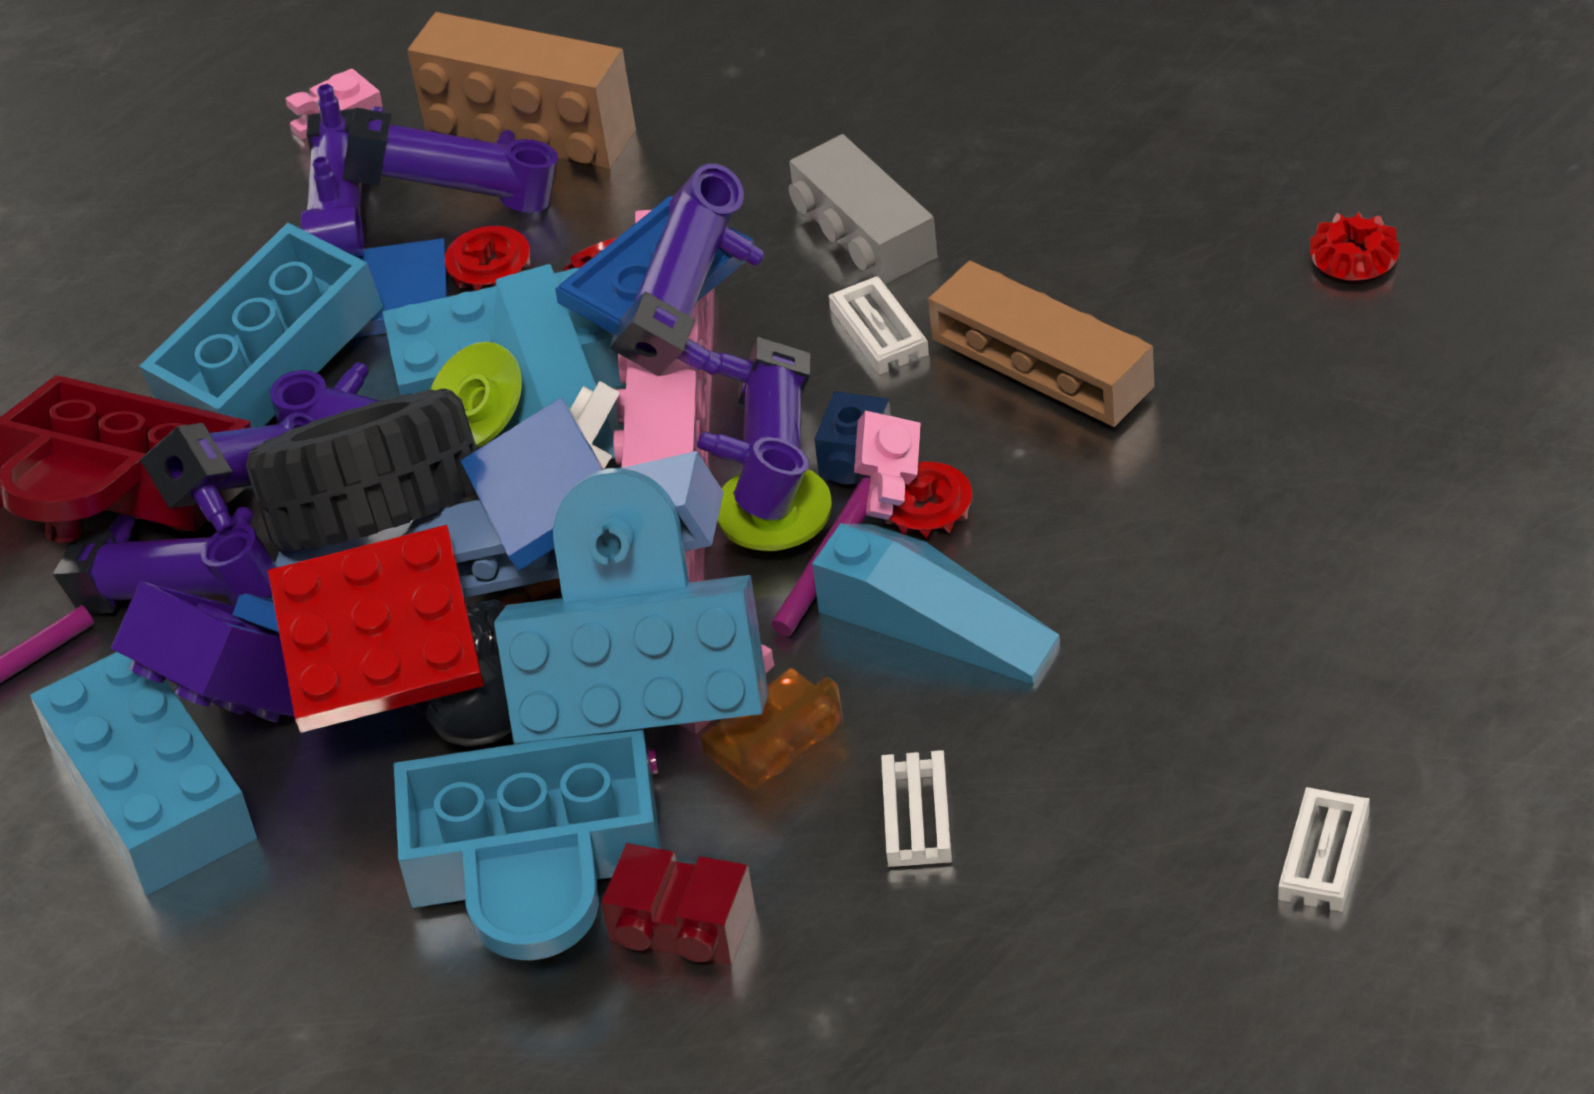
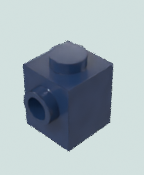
[814,391,891,485]

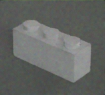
[789,134,938,285]

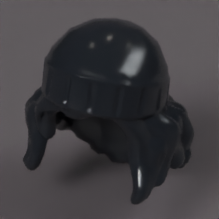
[412,600,512,747]

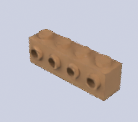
[928,260,1154,427]

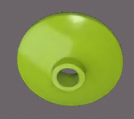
[430,342,522,448]
[717,469,832,551]

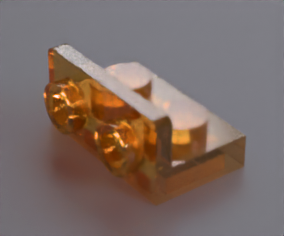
[701,668,843,791]

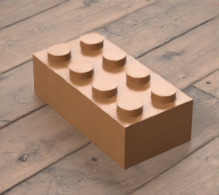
[407,12,636,169]

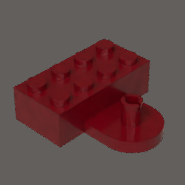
[0,375,251,543]

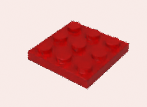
[268,525,484,732]

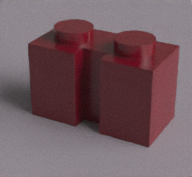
[601,843,755,965]

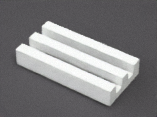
[829,276,929,375]
[881,750,952,867]
[1278,787,1370,912]

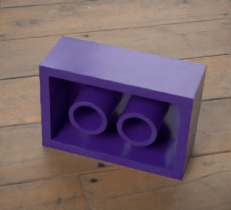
[111,581,295,722]

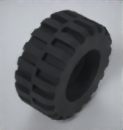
[246,388,477,551]

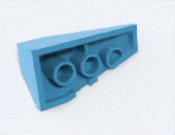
[492,264,619,469]
[812,523,1060,685]

